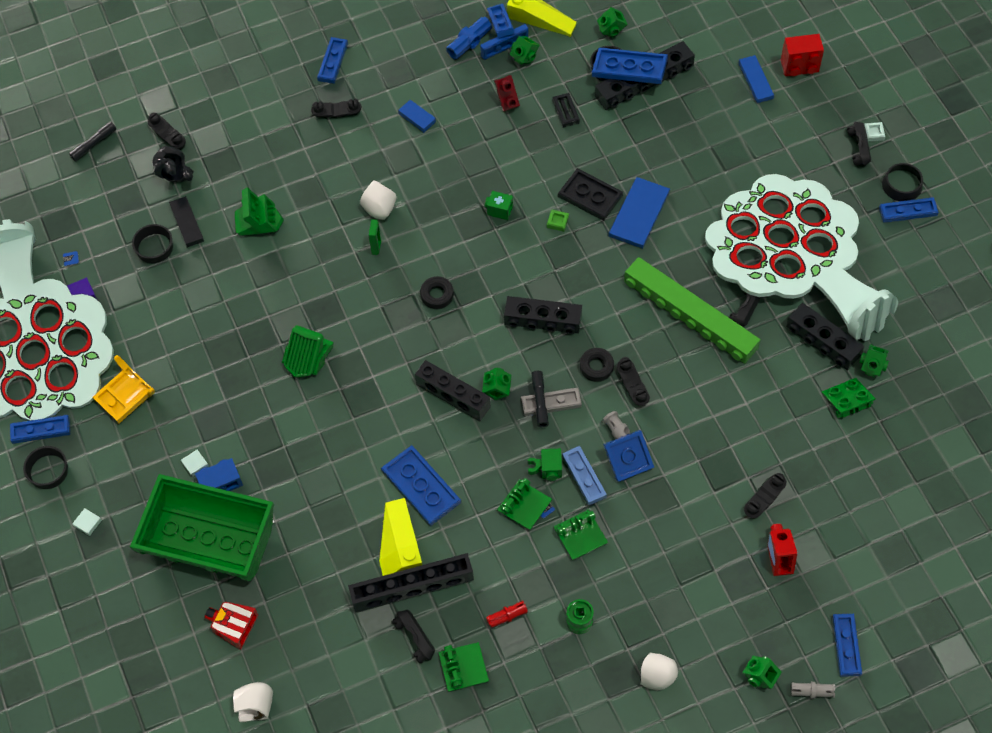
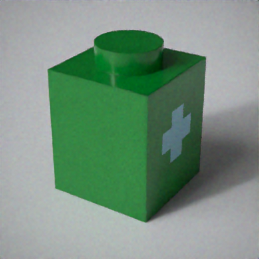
[485,191,513,220]

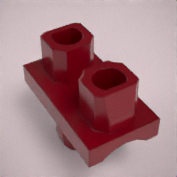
[494,75,520,111]

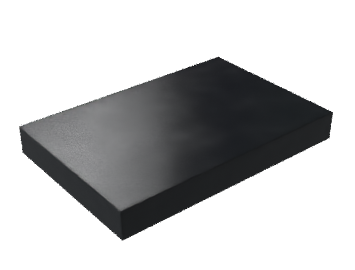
[558,168,623,221]

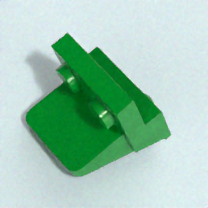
[235,187,284,236]
[282,325,334,377]

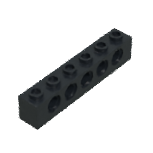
[595,41,695,110]
[348,553,474,613]

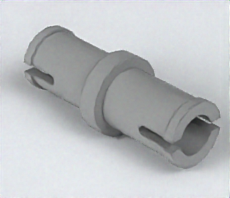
[791,681,835,698]

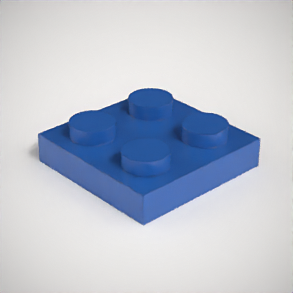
[603,430,654,482]

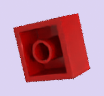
[781,34,824,76]

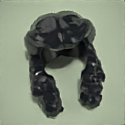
[152,146,194,182]

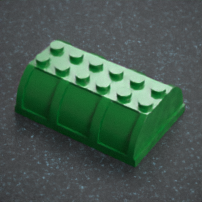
[130,474,274,581]

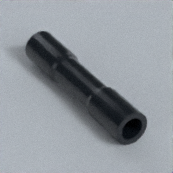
[69,121,117,161]
[531,370,549,427]

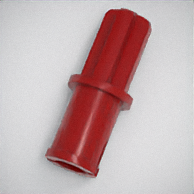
[486,601,528,627]

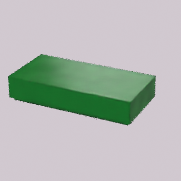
[368,219,382,255]

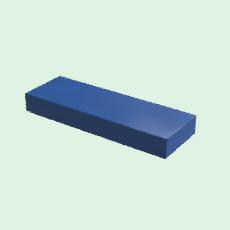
[487,4,514,38]
[480,24,528,60]
[317,37,348,84]
[739,55,774,103]
[879,197,939,223]
[10,415,70,444]
[832,614,862,677]

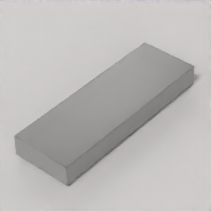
[521,387,582,416]

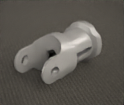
[602,411,630,438]

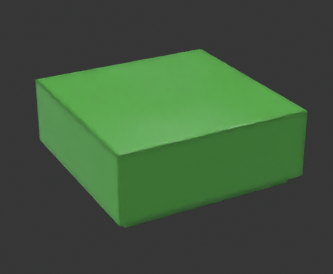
[547,210,569,232]

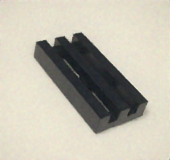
[552,93,580,128]

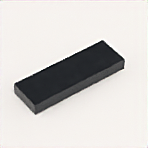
[169,196,204,247]

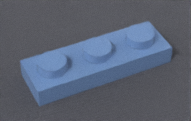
[562,446,607,505]

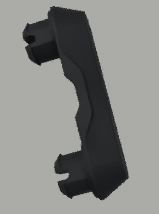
[311,99,362,118]
[148,112,186,149]
[847,122,871,166]
[729,291,761,327]
[617,357,650,406]
[744,473,787,518]
[393,610,435,663]

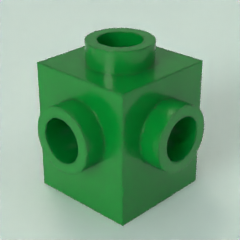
[597,7,628,38]
[509,36,540,65]
[859,344,889,377]
[482,368,512,400]
[742,656,782,689]

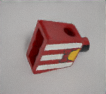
[205,602,258,650]

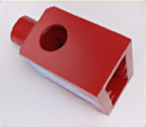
[768,524,798,576]

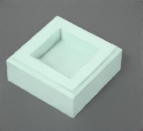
[864,122,885,142]
[181,450,209,477]
[73,508,102,536]

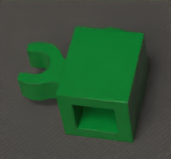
[528,448,562,481]

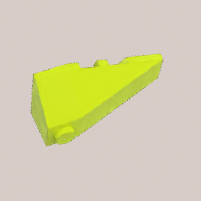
[507,0,577,37]
[379,498,422,576]

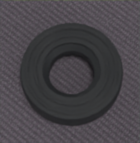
[420,276,454,309]
[580,348,614,382]

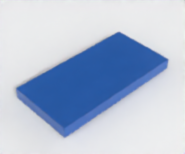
[592,47,668,84]
[609,177,670,249]
[381,445,461,526]

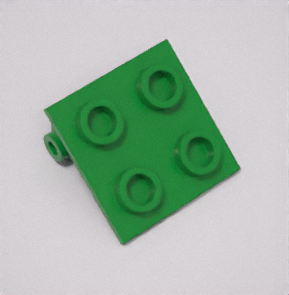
[822,378,876,419]
[497,478,552,530]
[554,509,608,561]
[438,642,489,692]

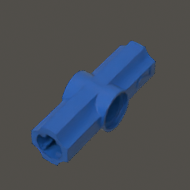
[446,16,492,59]

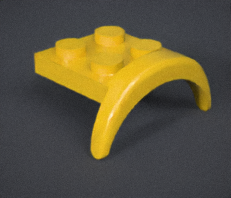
[93,355,155,423]

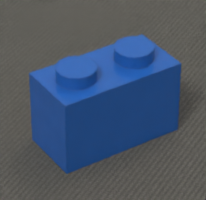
[195,458,243,491]

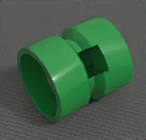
[566,599,594,634]

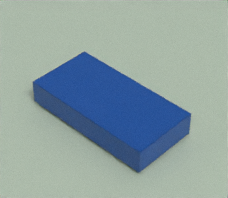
[398,100,436,132]

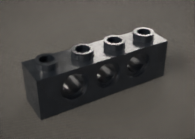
[504,296,582,334]
[786,302,864,370]
[415,360,491,421]

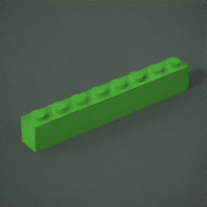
[624,257,761,364]

